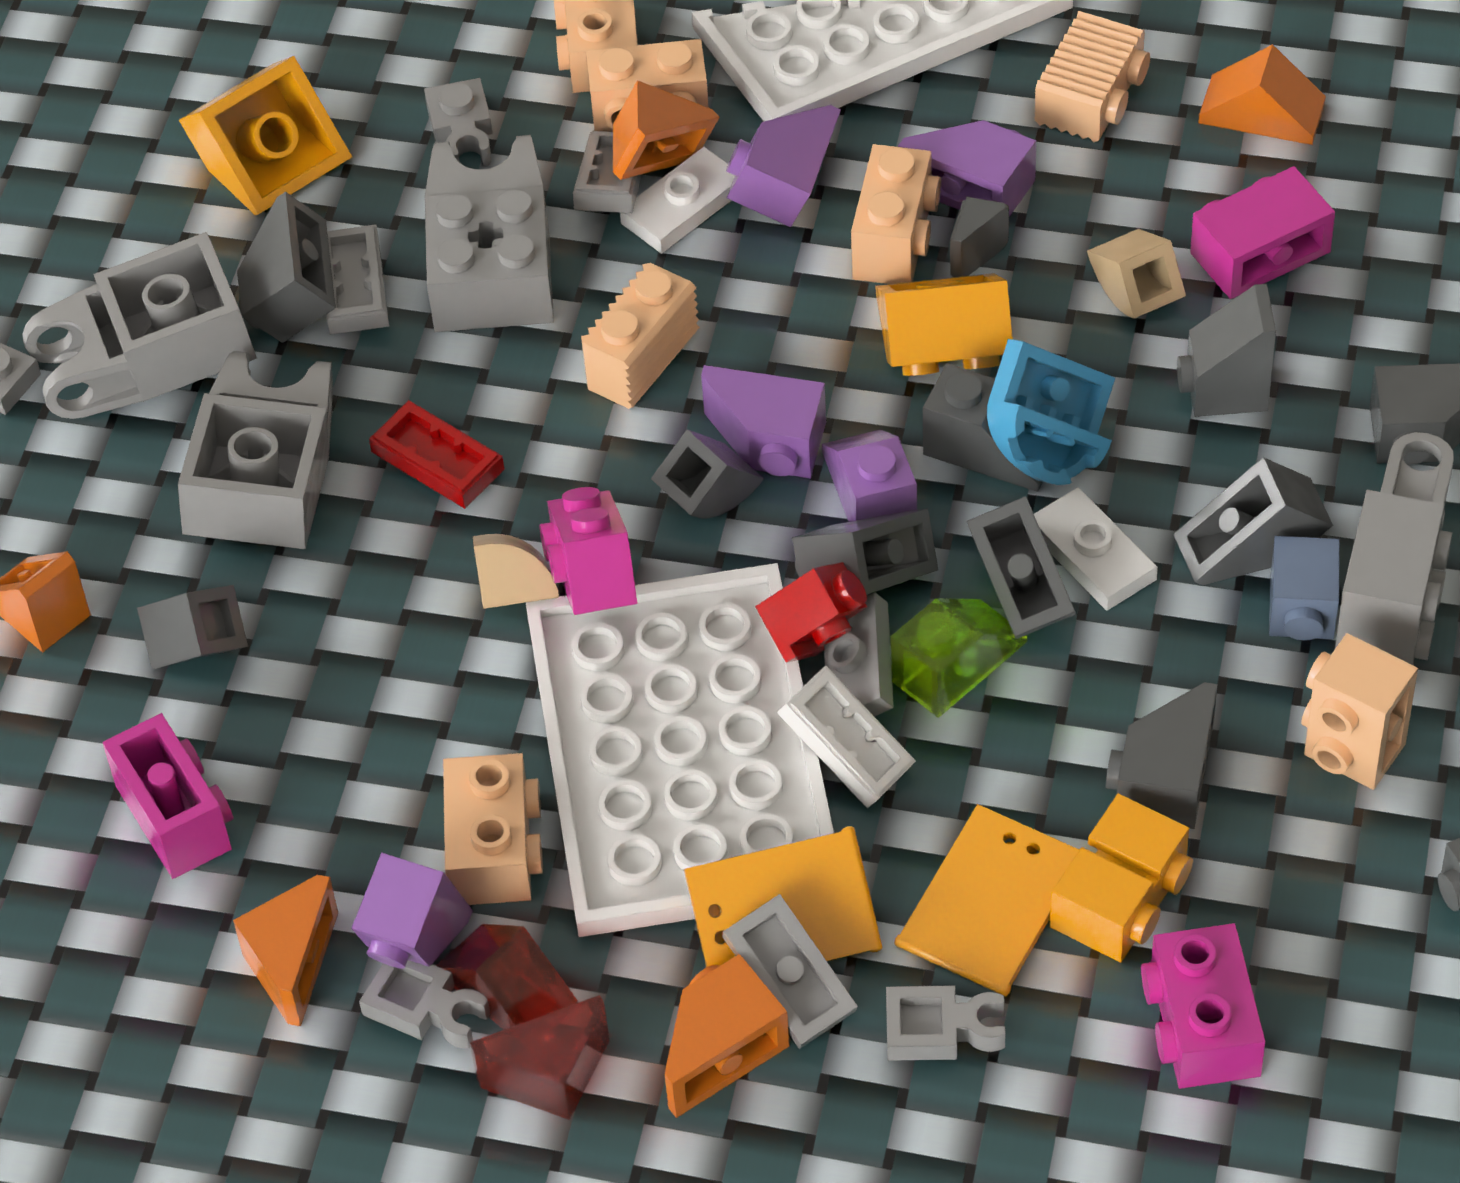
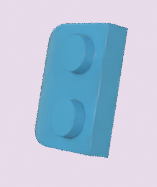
[987,339,1115,485]

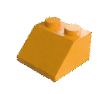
[179,56,352,215]
[875,273,1013,376]

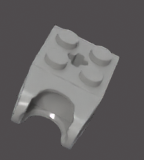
[425,135,554,332]
[22,232,257,419]
[178,351,333,549]
[1335,432,1454,666]

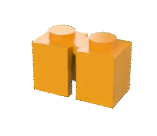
[1050,793,1193,963]

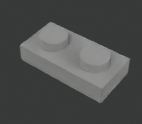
[722,894,858,1049]

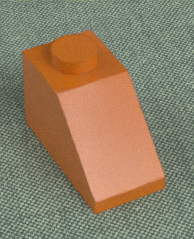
[664,954,790,1118]

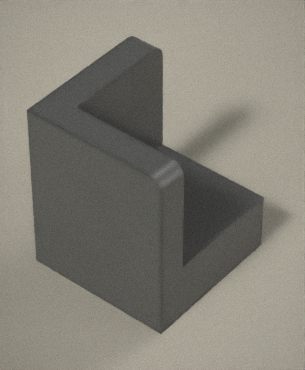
[137,585,248,669]

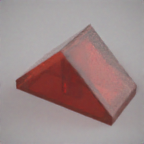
[436,924,579,1052]
[470,995,610,1120]

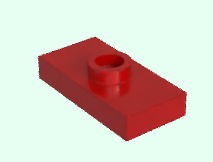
[369,400,505,509]

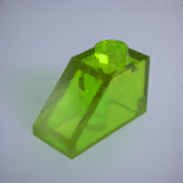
[891,598,1027,718]

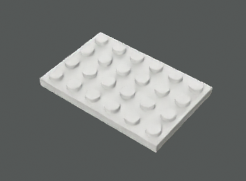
[526,563,834,937]

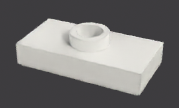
[620,147,735,254]
[1034,487,1158,611]
[777,666,916,808]

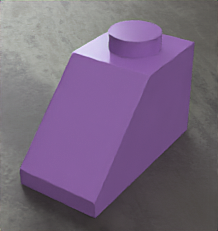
[726,105,841,227]
[898,120,1036,217]
[701,365,826,479]
[822,429,917,522]
[351,853,473,969]

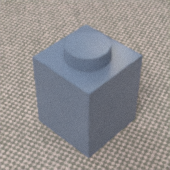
[1269,536,1339,640]

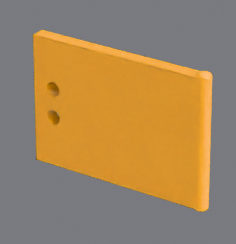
[894,804,1079,996]
[684,826,883,967]

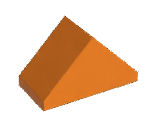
[1198,44,1326,145]
[613,80,720,180]
[0,551,91,653]
[233,875,338,1026]

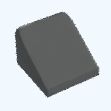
[950,196,1009,277]

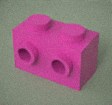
[1190,166,1335,299]
[539,487,638,615]
[102,713,233,879]
[1141,923,1265,1089]

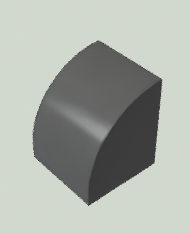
[651,429,764,519]

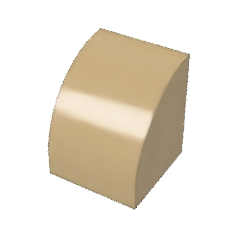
[1087,229,1186,318]
[473,534,559,609]

